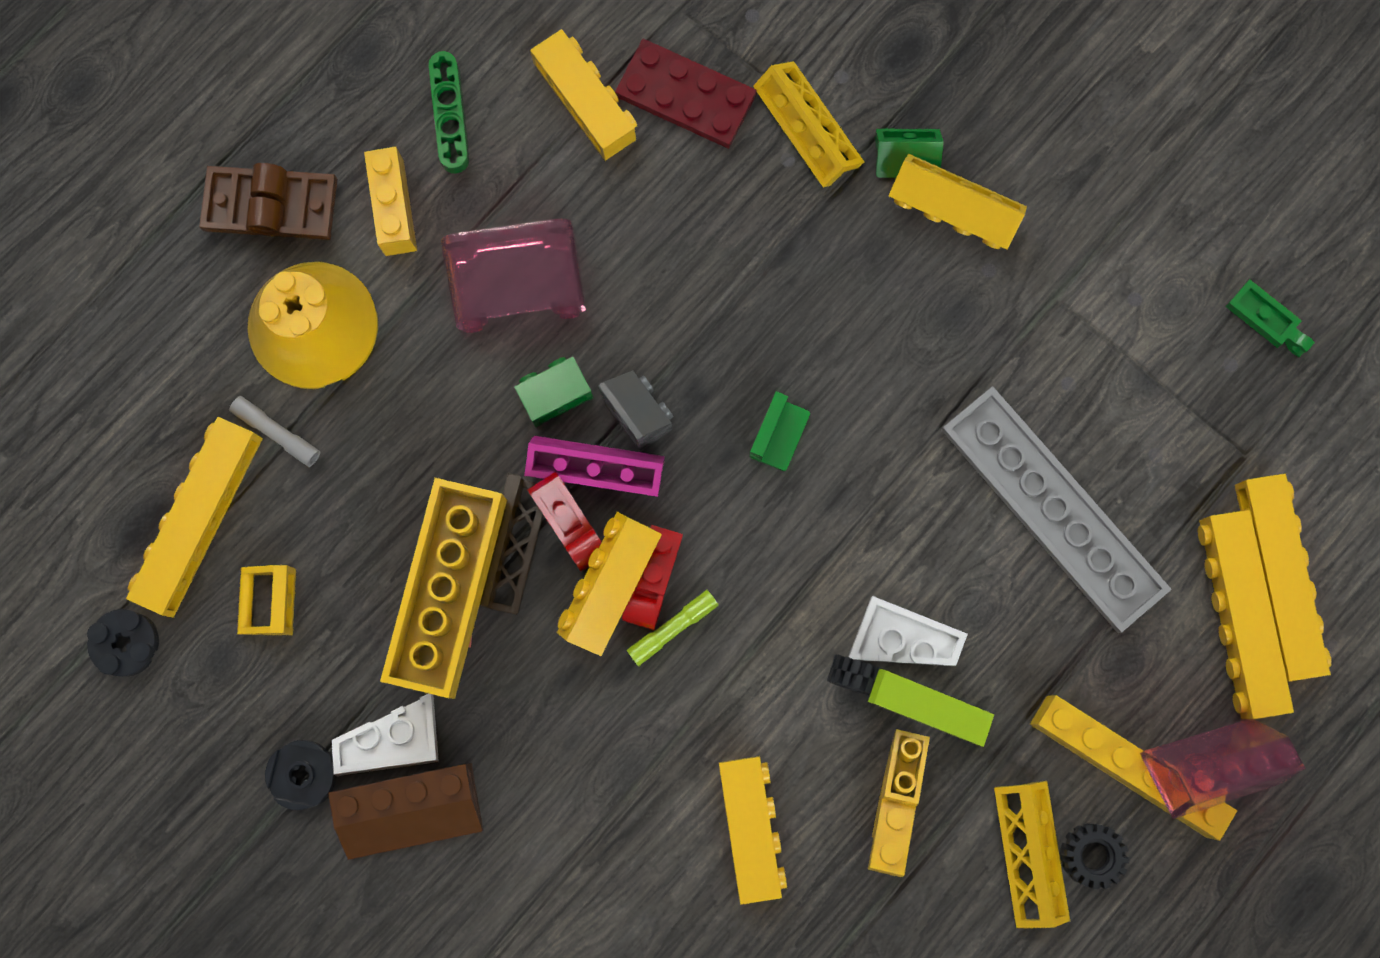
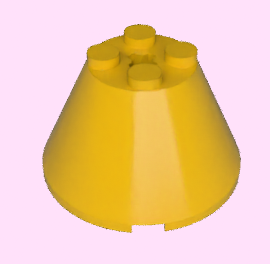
[248,262,378,389]

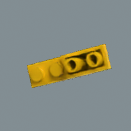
[868,729,930,877]

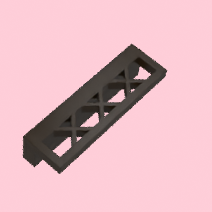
[479,473,543,615]

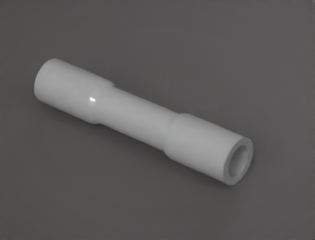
[229,396,320,467]

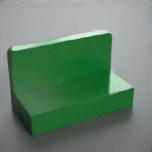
[875,129,944,178]
[749,391,810,471]

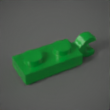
[1225,279,1315,357]

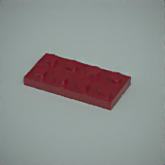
[615,38,757,149]

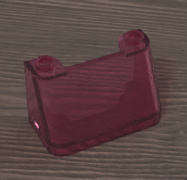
[441,219,586,333]

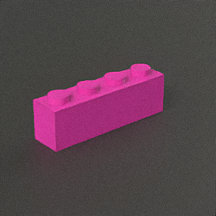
[524,436,665,497]

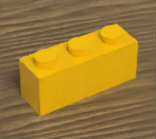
[364,147,417,256]

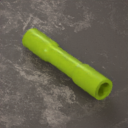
[626,590,719,666]

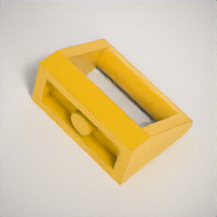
[237,565,296,635]

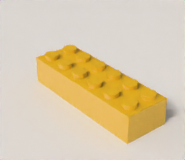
[380,478,507,699]

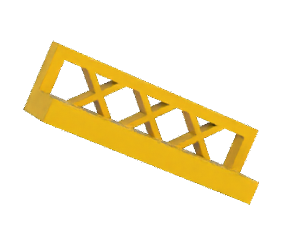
[753,61,864,188]
[994,781,1070,928]

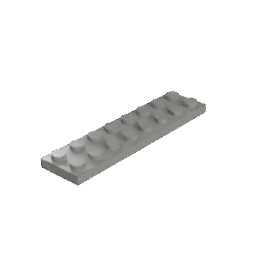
[941,386,1172,633]

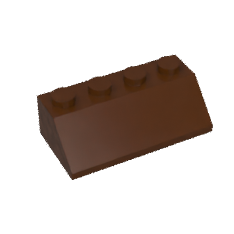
[328,763,484,860]

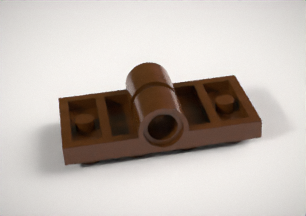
[199,163,338,240]

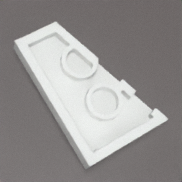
[848,596,968,666]
[332,693,439,776]

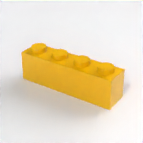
[530,29,637,161]
[888,154,1027,250]
[557,512,662,656]
[719,756,787,905]

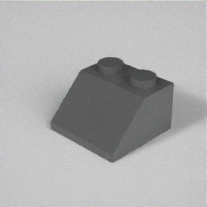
[598,370,673,452]

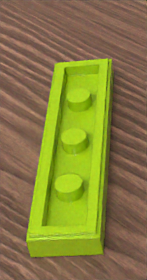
[868,669,994,747]

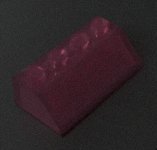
[1140,719,1306,819]

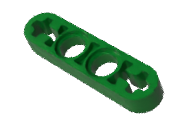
[429,51,469,174]

